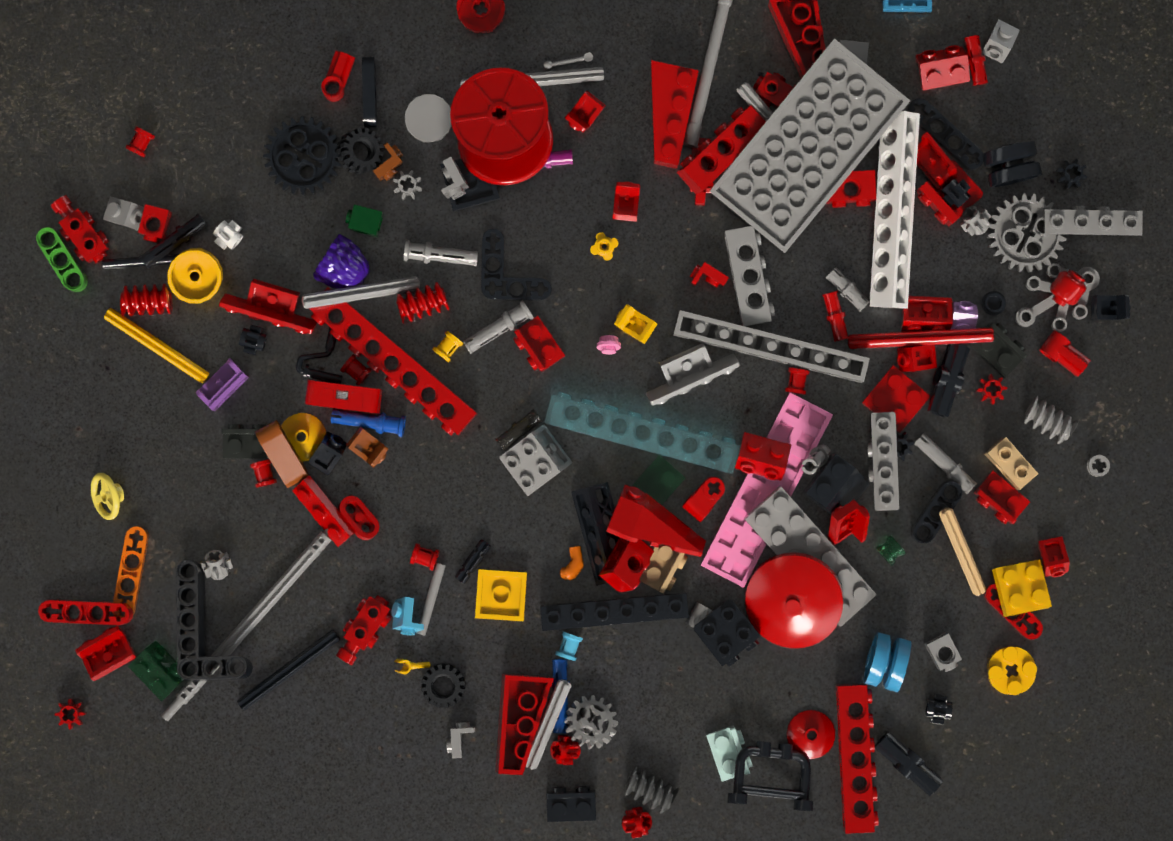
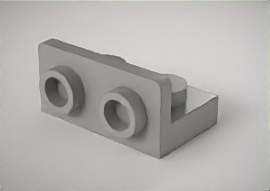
[441,157,469,200]

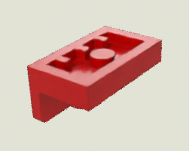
[901,296,953,332]
[513,316,565,372]
[973,470,1030,525]

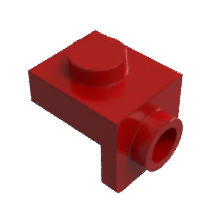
[565,90,606,132]
[613,181,640,222]

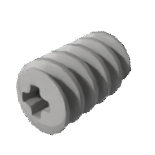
[1024,395,1079,444]

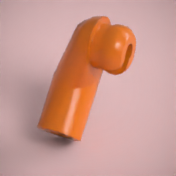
[560,546,584,580]

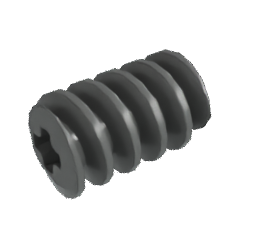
[625,766,679,814]

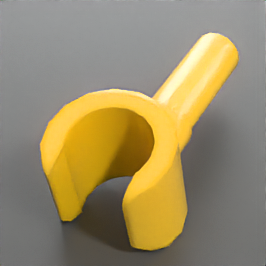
[394,658,430,674]

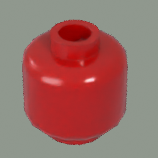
[1050,269,1087,307]

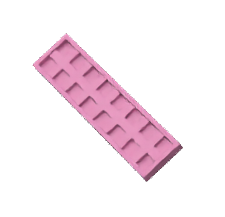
[701,393,833,588]

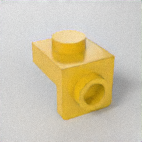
[614,304,657,344]

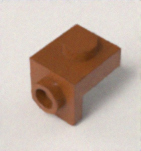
[373,142,403,181]
[345,427,388,468]

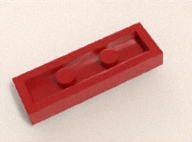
[292,476,355,547]

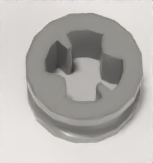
[1086,455,1110,477]

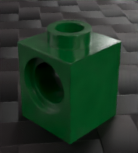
[345,204,384,237]

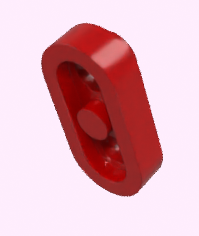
[338,496,379,540]

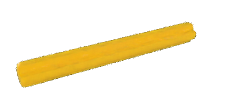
[104,308,209,383]

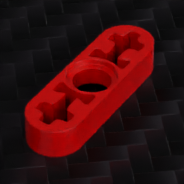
[984,583,1043,639]

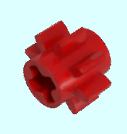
[976,374,1008,405]
[54,698,87,730]
[550,735,581,765]
[622,807,652,838]

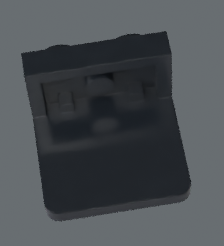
[694,600,761,667]

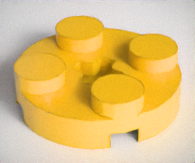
[987,646,1037,695]

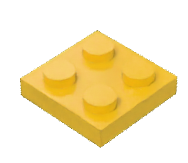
[992,559,1052,617]
[475,569,527,621]

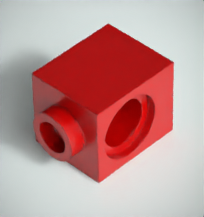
[138,204,172,243]

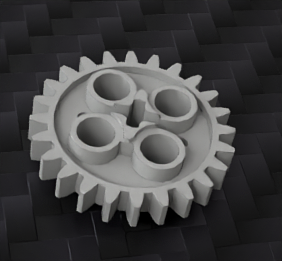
[987,193,1066,273]

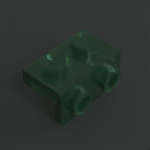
[128,641,189,702]

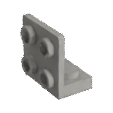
[500,424,573,496]

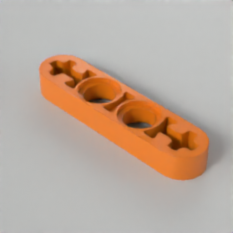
[112,526,149,620]

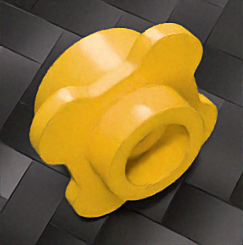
[590,232,618,261]

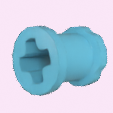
[555,631,583,661]

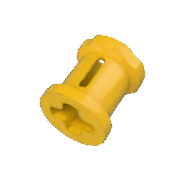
[432,331,463,363]

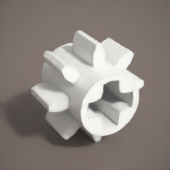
[213,220,243,250]

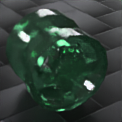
[876,535,906,566]

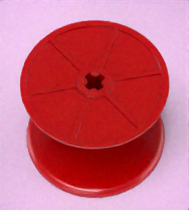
[450,68,553,185]

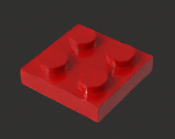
[862,365,930,433]

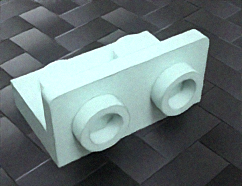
[706,725,753,782]

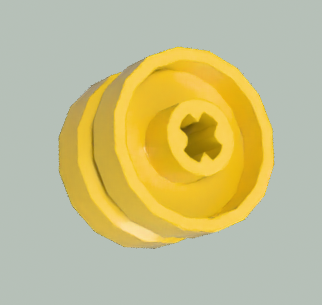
[168,248,223,303]

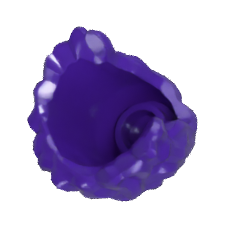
[313,234,370,288]

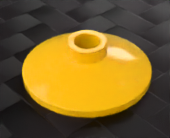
[281,413,326,461]

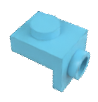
[391,597,424,635]

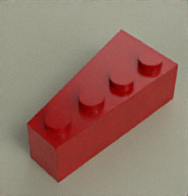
[768,0,826,79]
[650,60,699,169]
[495,674,554,775]

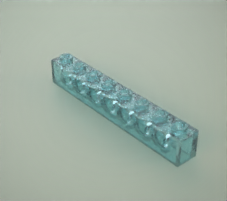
[544,392,740,474]

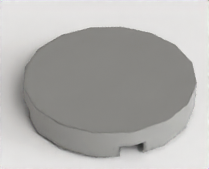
[405,94,452,143]

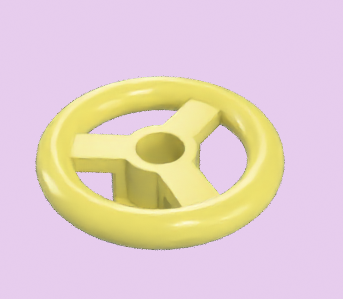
[91,473,124,520]

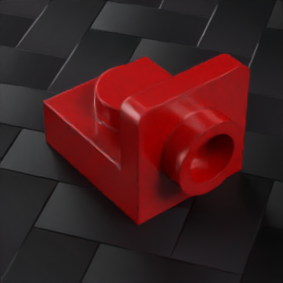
[690,262,729,288]
[897,345,937,372]
[1038,536,1070,577]

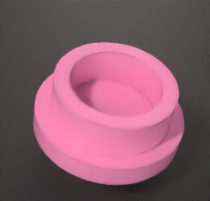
[597,335,621,354]

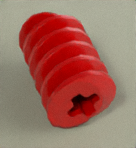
[396,282,450,324]
[120,284,173,316]

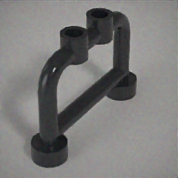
[727,741,814,811]

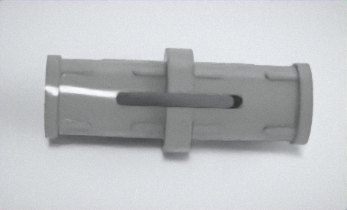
[826,267,870,312]

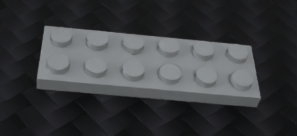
[744,486,877,627]

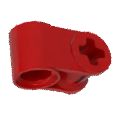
[682,476,725,522]

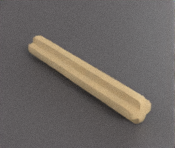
[939,507,986,596]

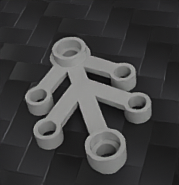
[1015,263,1100,332]

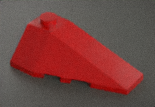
[606,485,706,557]

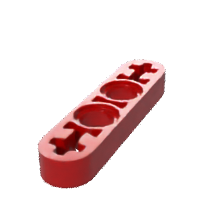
[38,599,133,625]

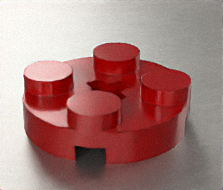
[456,0,505,33]

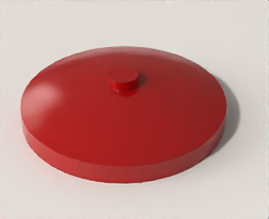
[745,552,844,648]

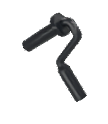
[296,322,342,384]

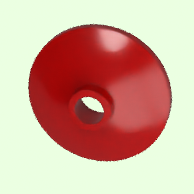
[787,710,835,759]

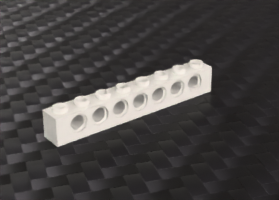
[870,111,920,309]

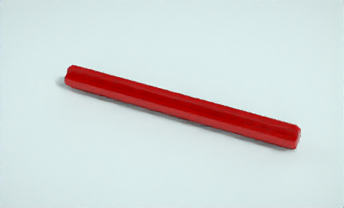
[848,327,994,349]

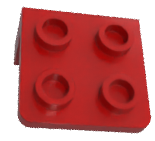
[917,160,983,227]

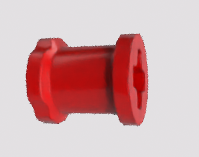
[125,126,155,158]
[340,354,373,386]
[785,367,810,395]
[250,459,277,488]
[410,543,440,571]

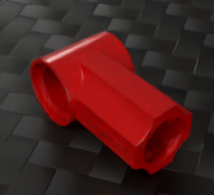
[321,51,355,102]
[1039,330,1091,377]

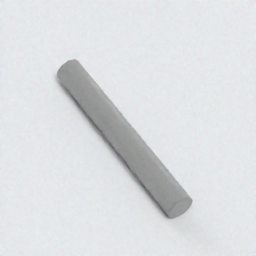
[416,563,446,636]

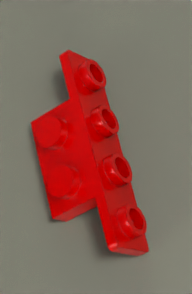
[219,279,317,334]

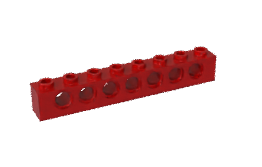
[309,287,477,436]

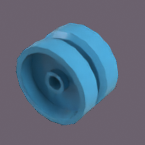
[863,632,911,692]

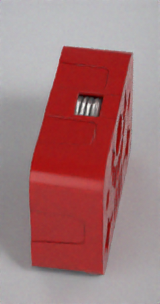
[305,380,383,414]

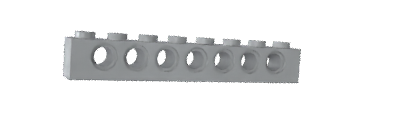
[673,310,870,383]

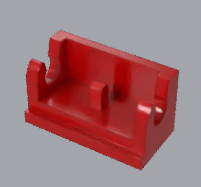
[917,132,958,191]

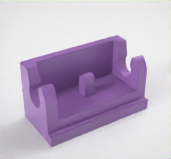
[196,358,249,411]

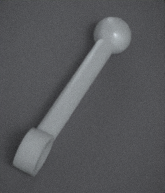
[543,52,593,70]

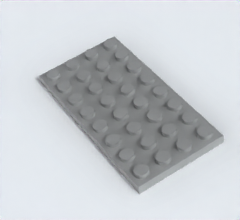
[710,38,910,253]

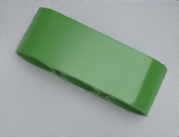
[36,227,88,292]

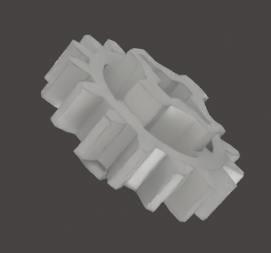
[564,695,618,749]

